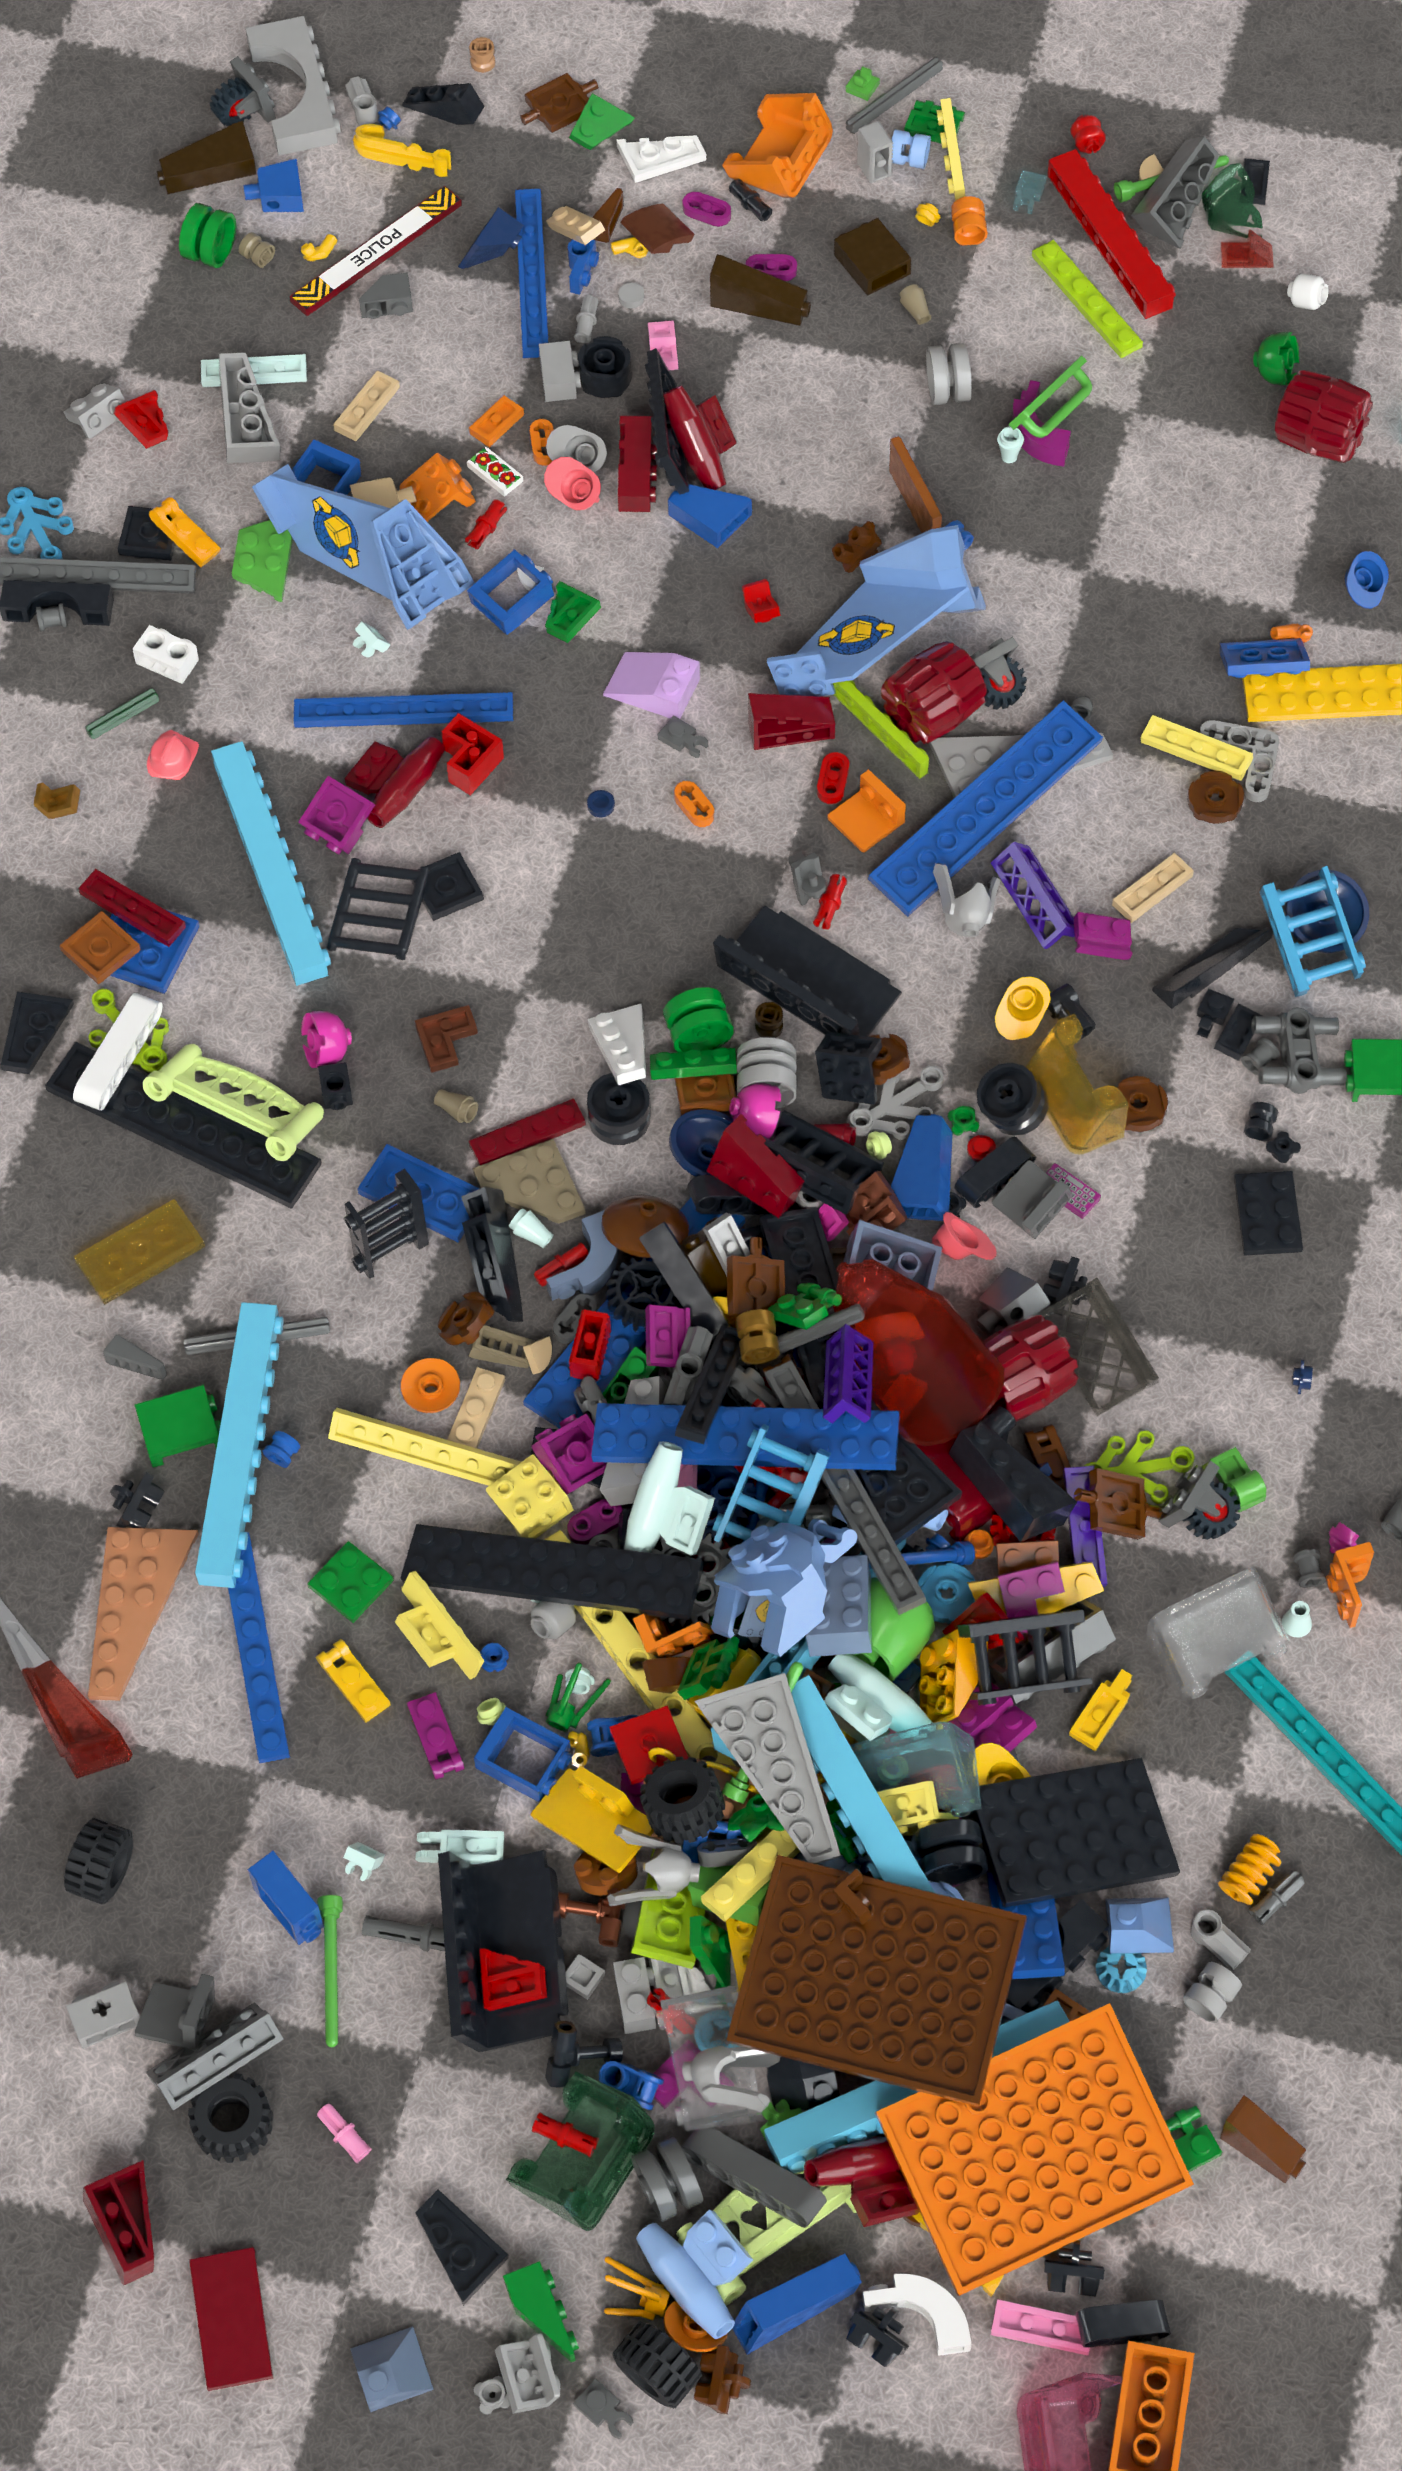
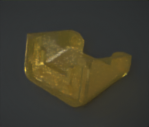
[1026,1013,1129,1155]

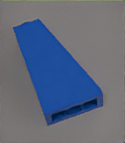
[891,1114,953,1221]
[732,2254,862,2355]

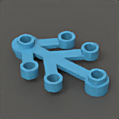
[0,487,74,559]

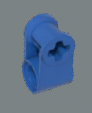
[587,1714,638,1757]
[599,2061,664,2110]

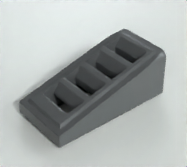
[103,1335,167,1380]

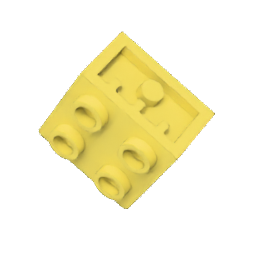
[486,1455,574,1539]
[877,1781,959,1836]

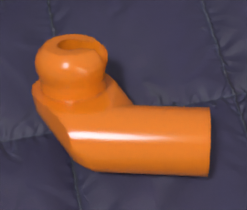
[1270,624,1313,643]

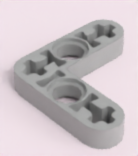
[1200,720,1279,802]

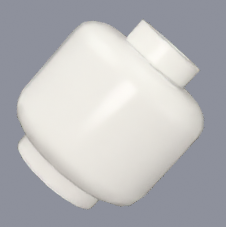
[1287,274,1328,310]

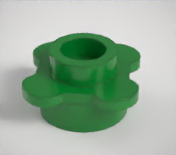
[947,1106,979,1136]

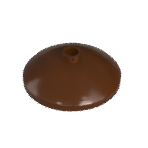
[601,1194,689,1258]

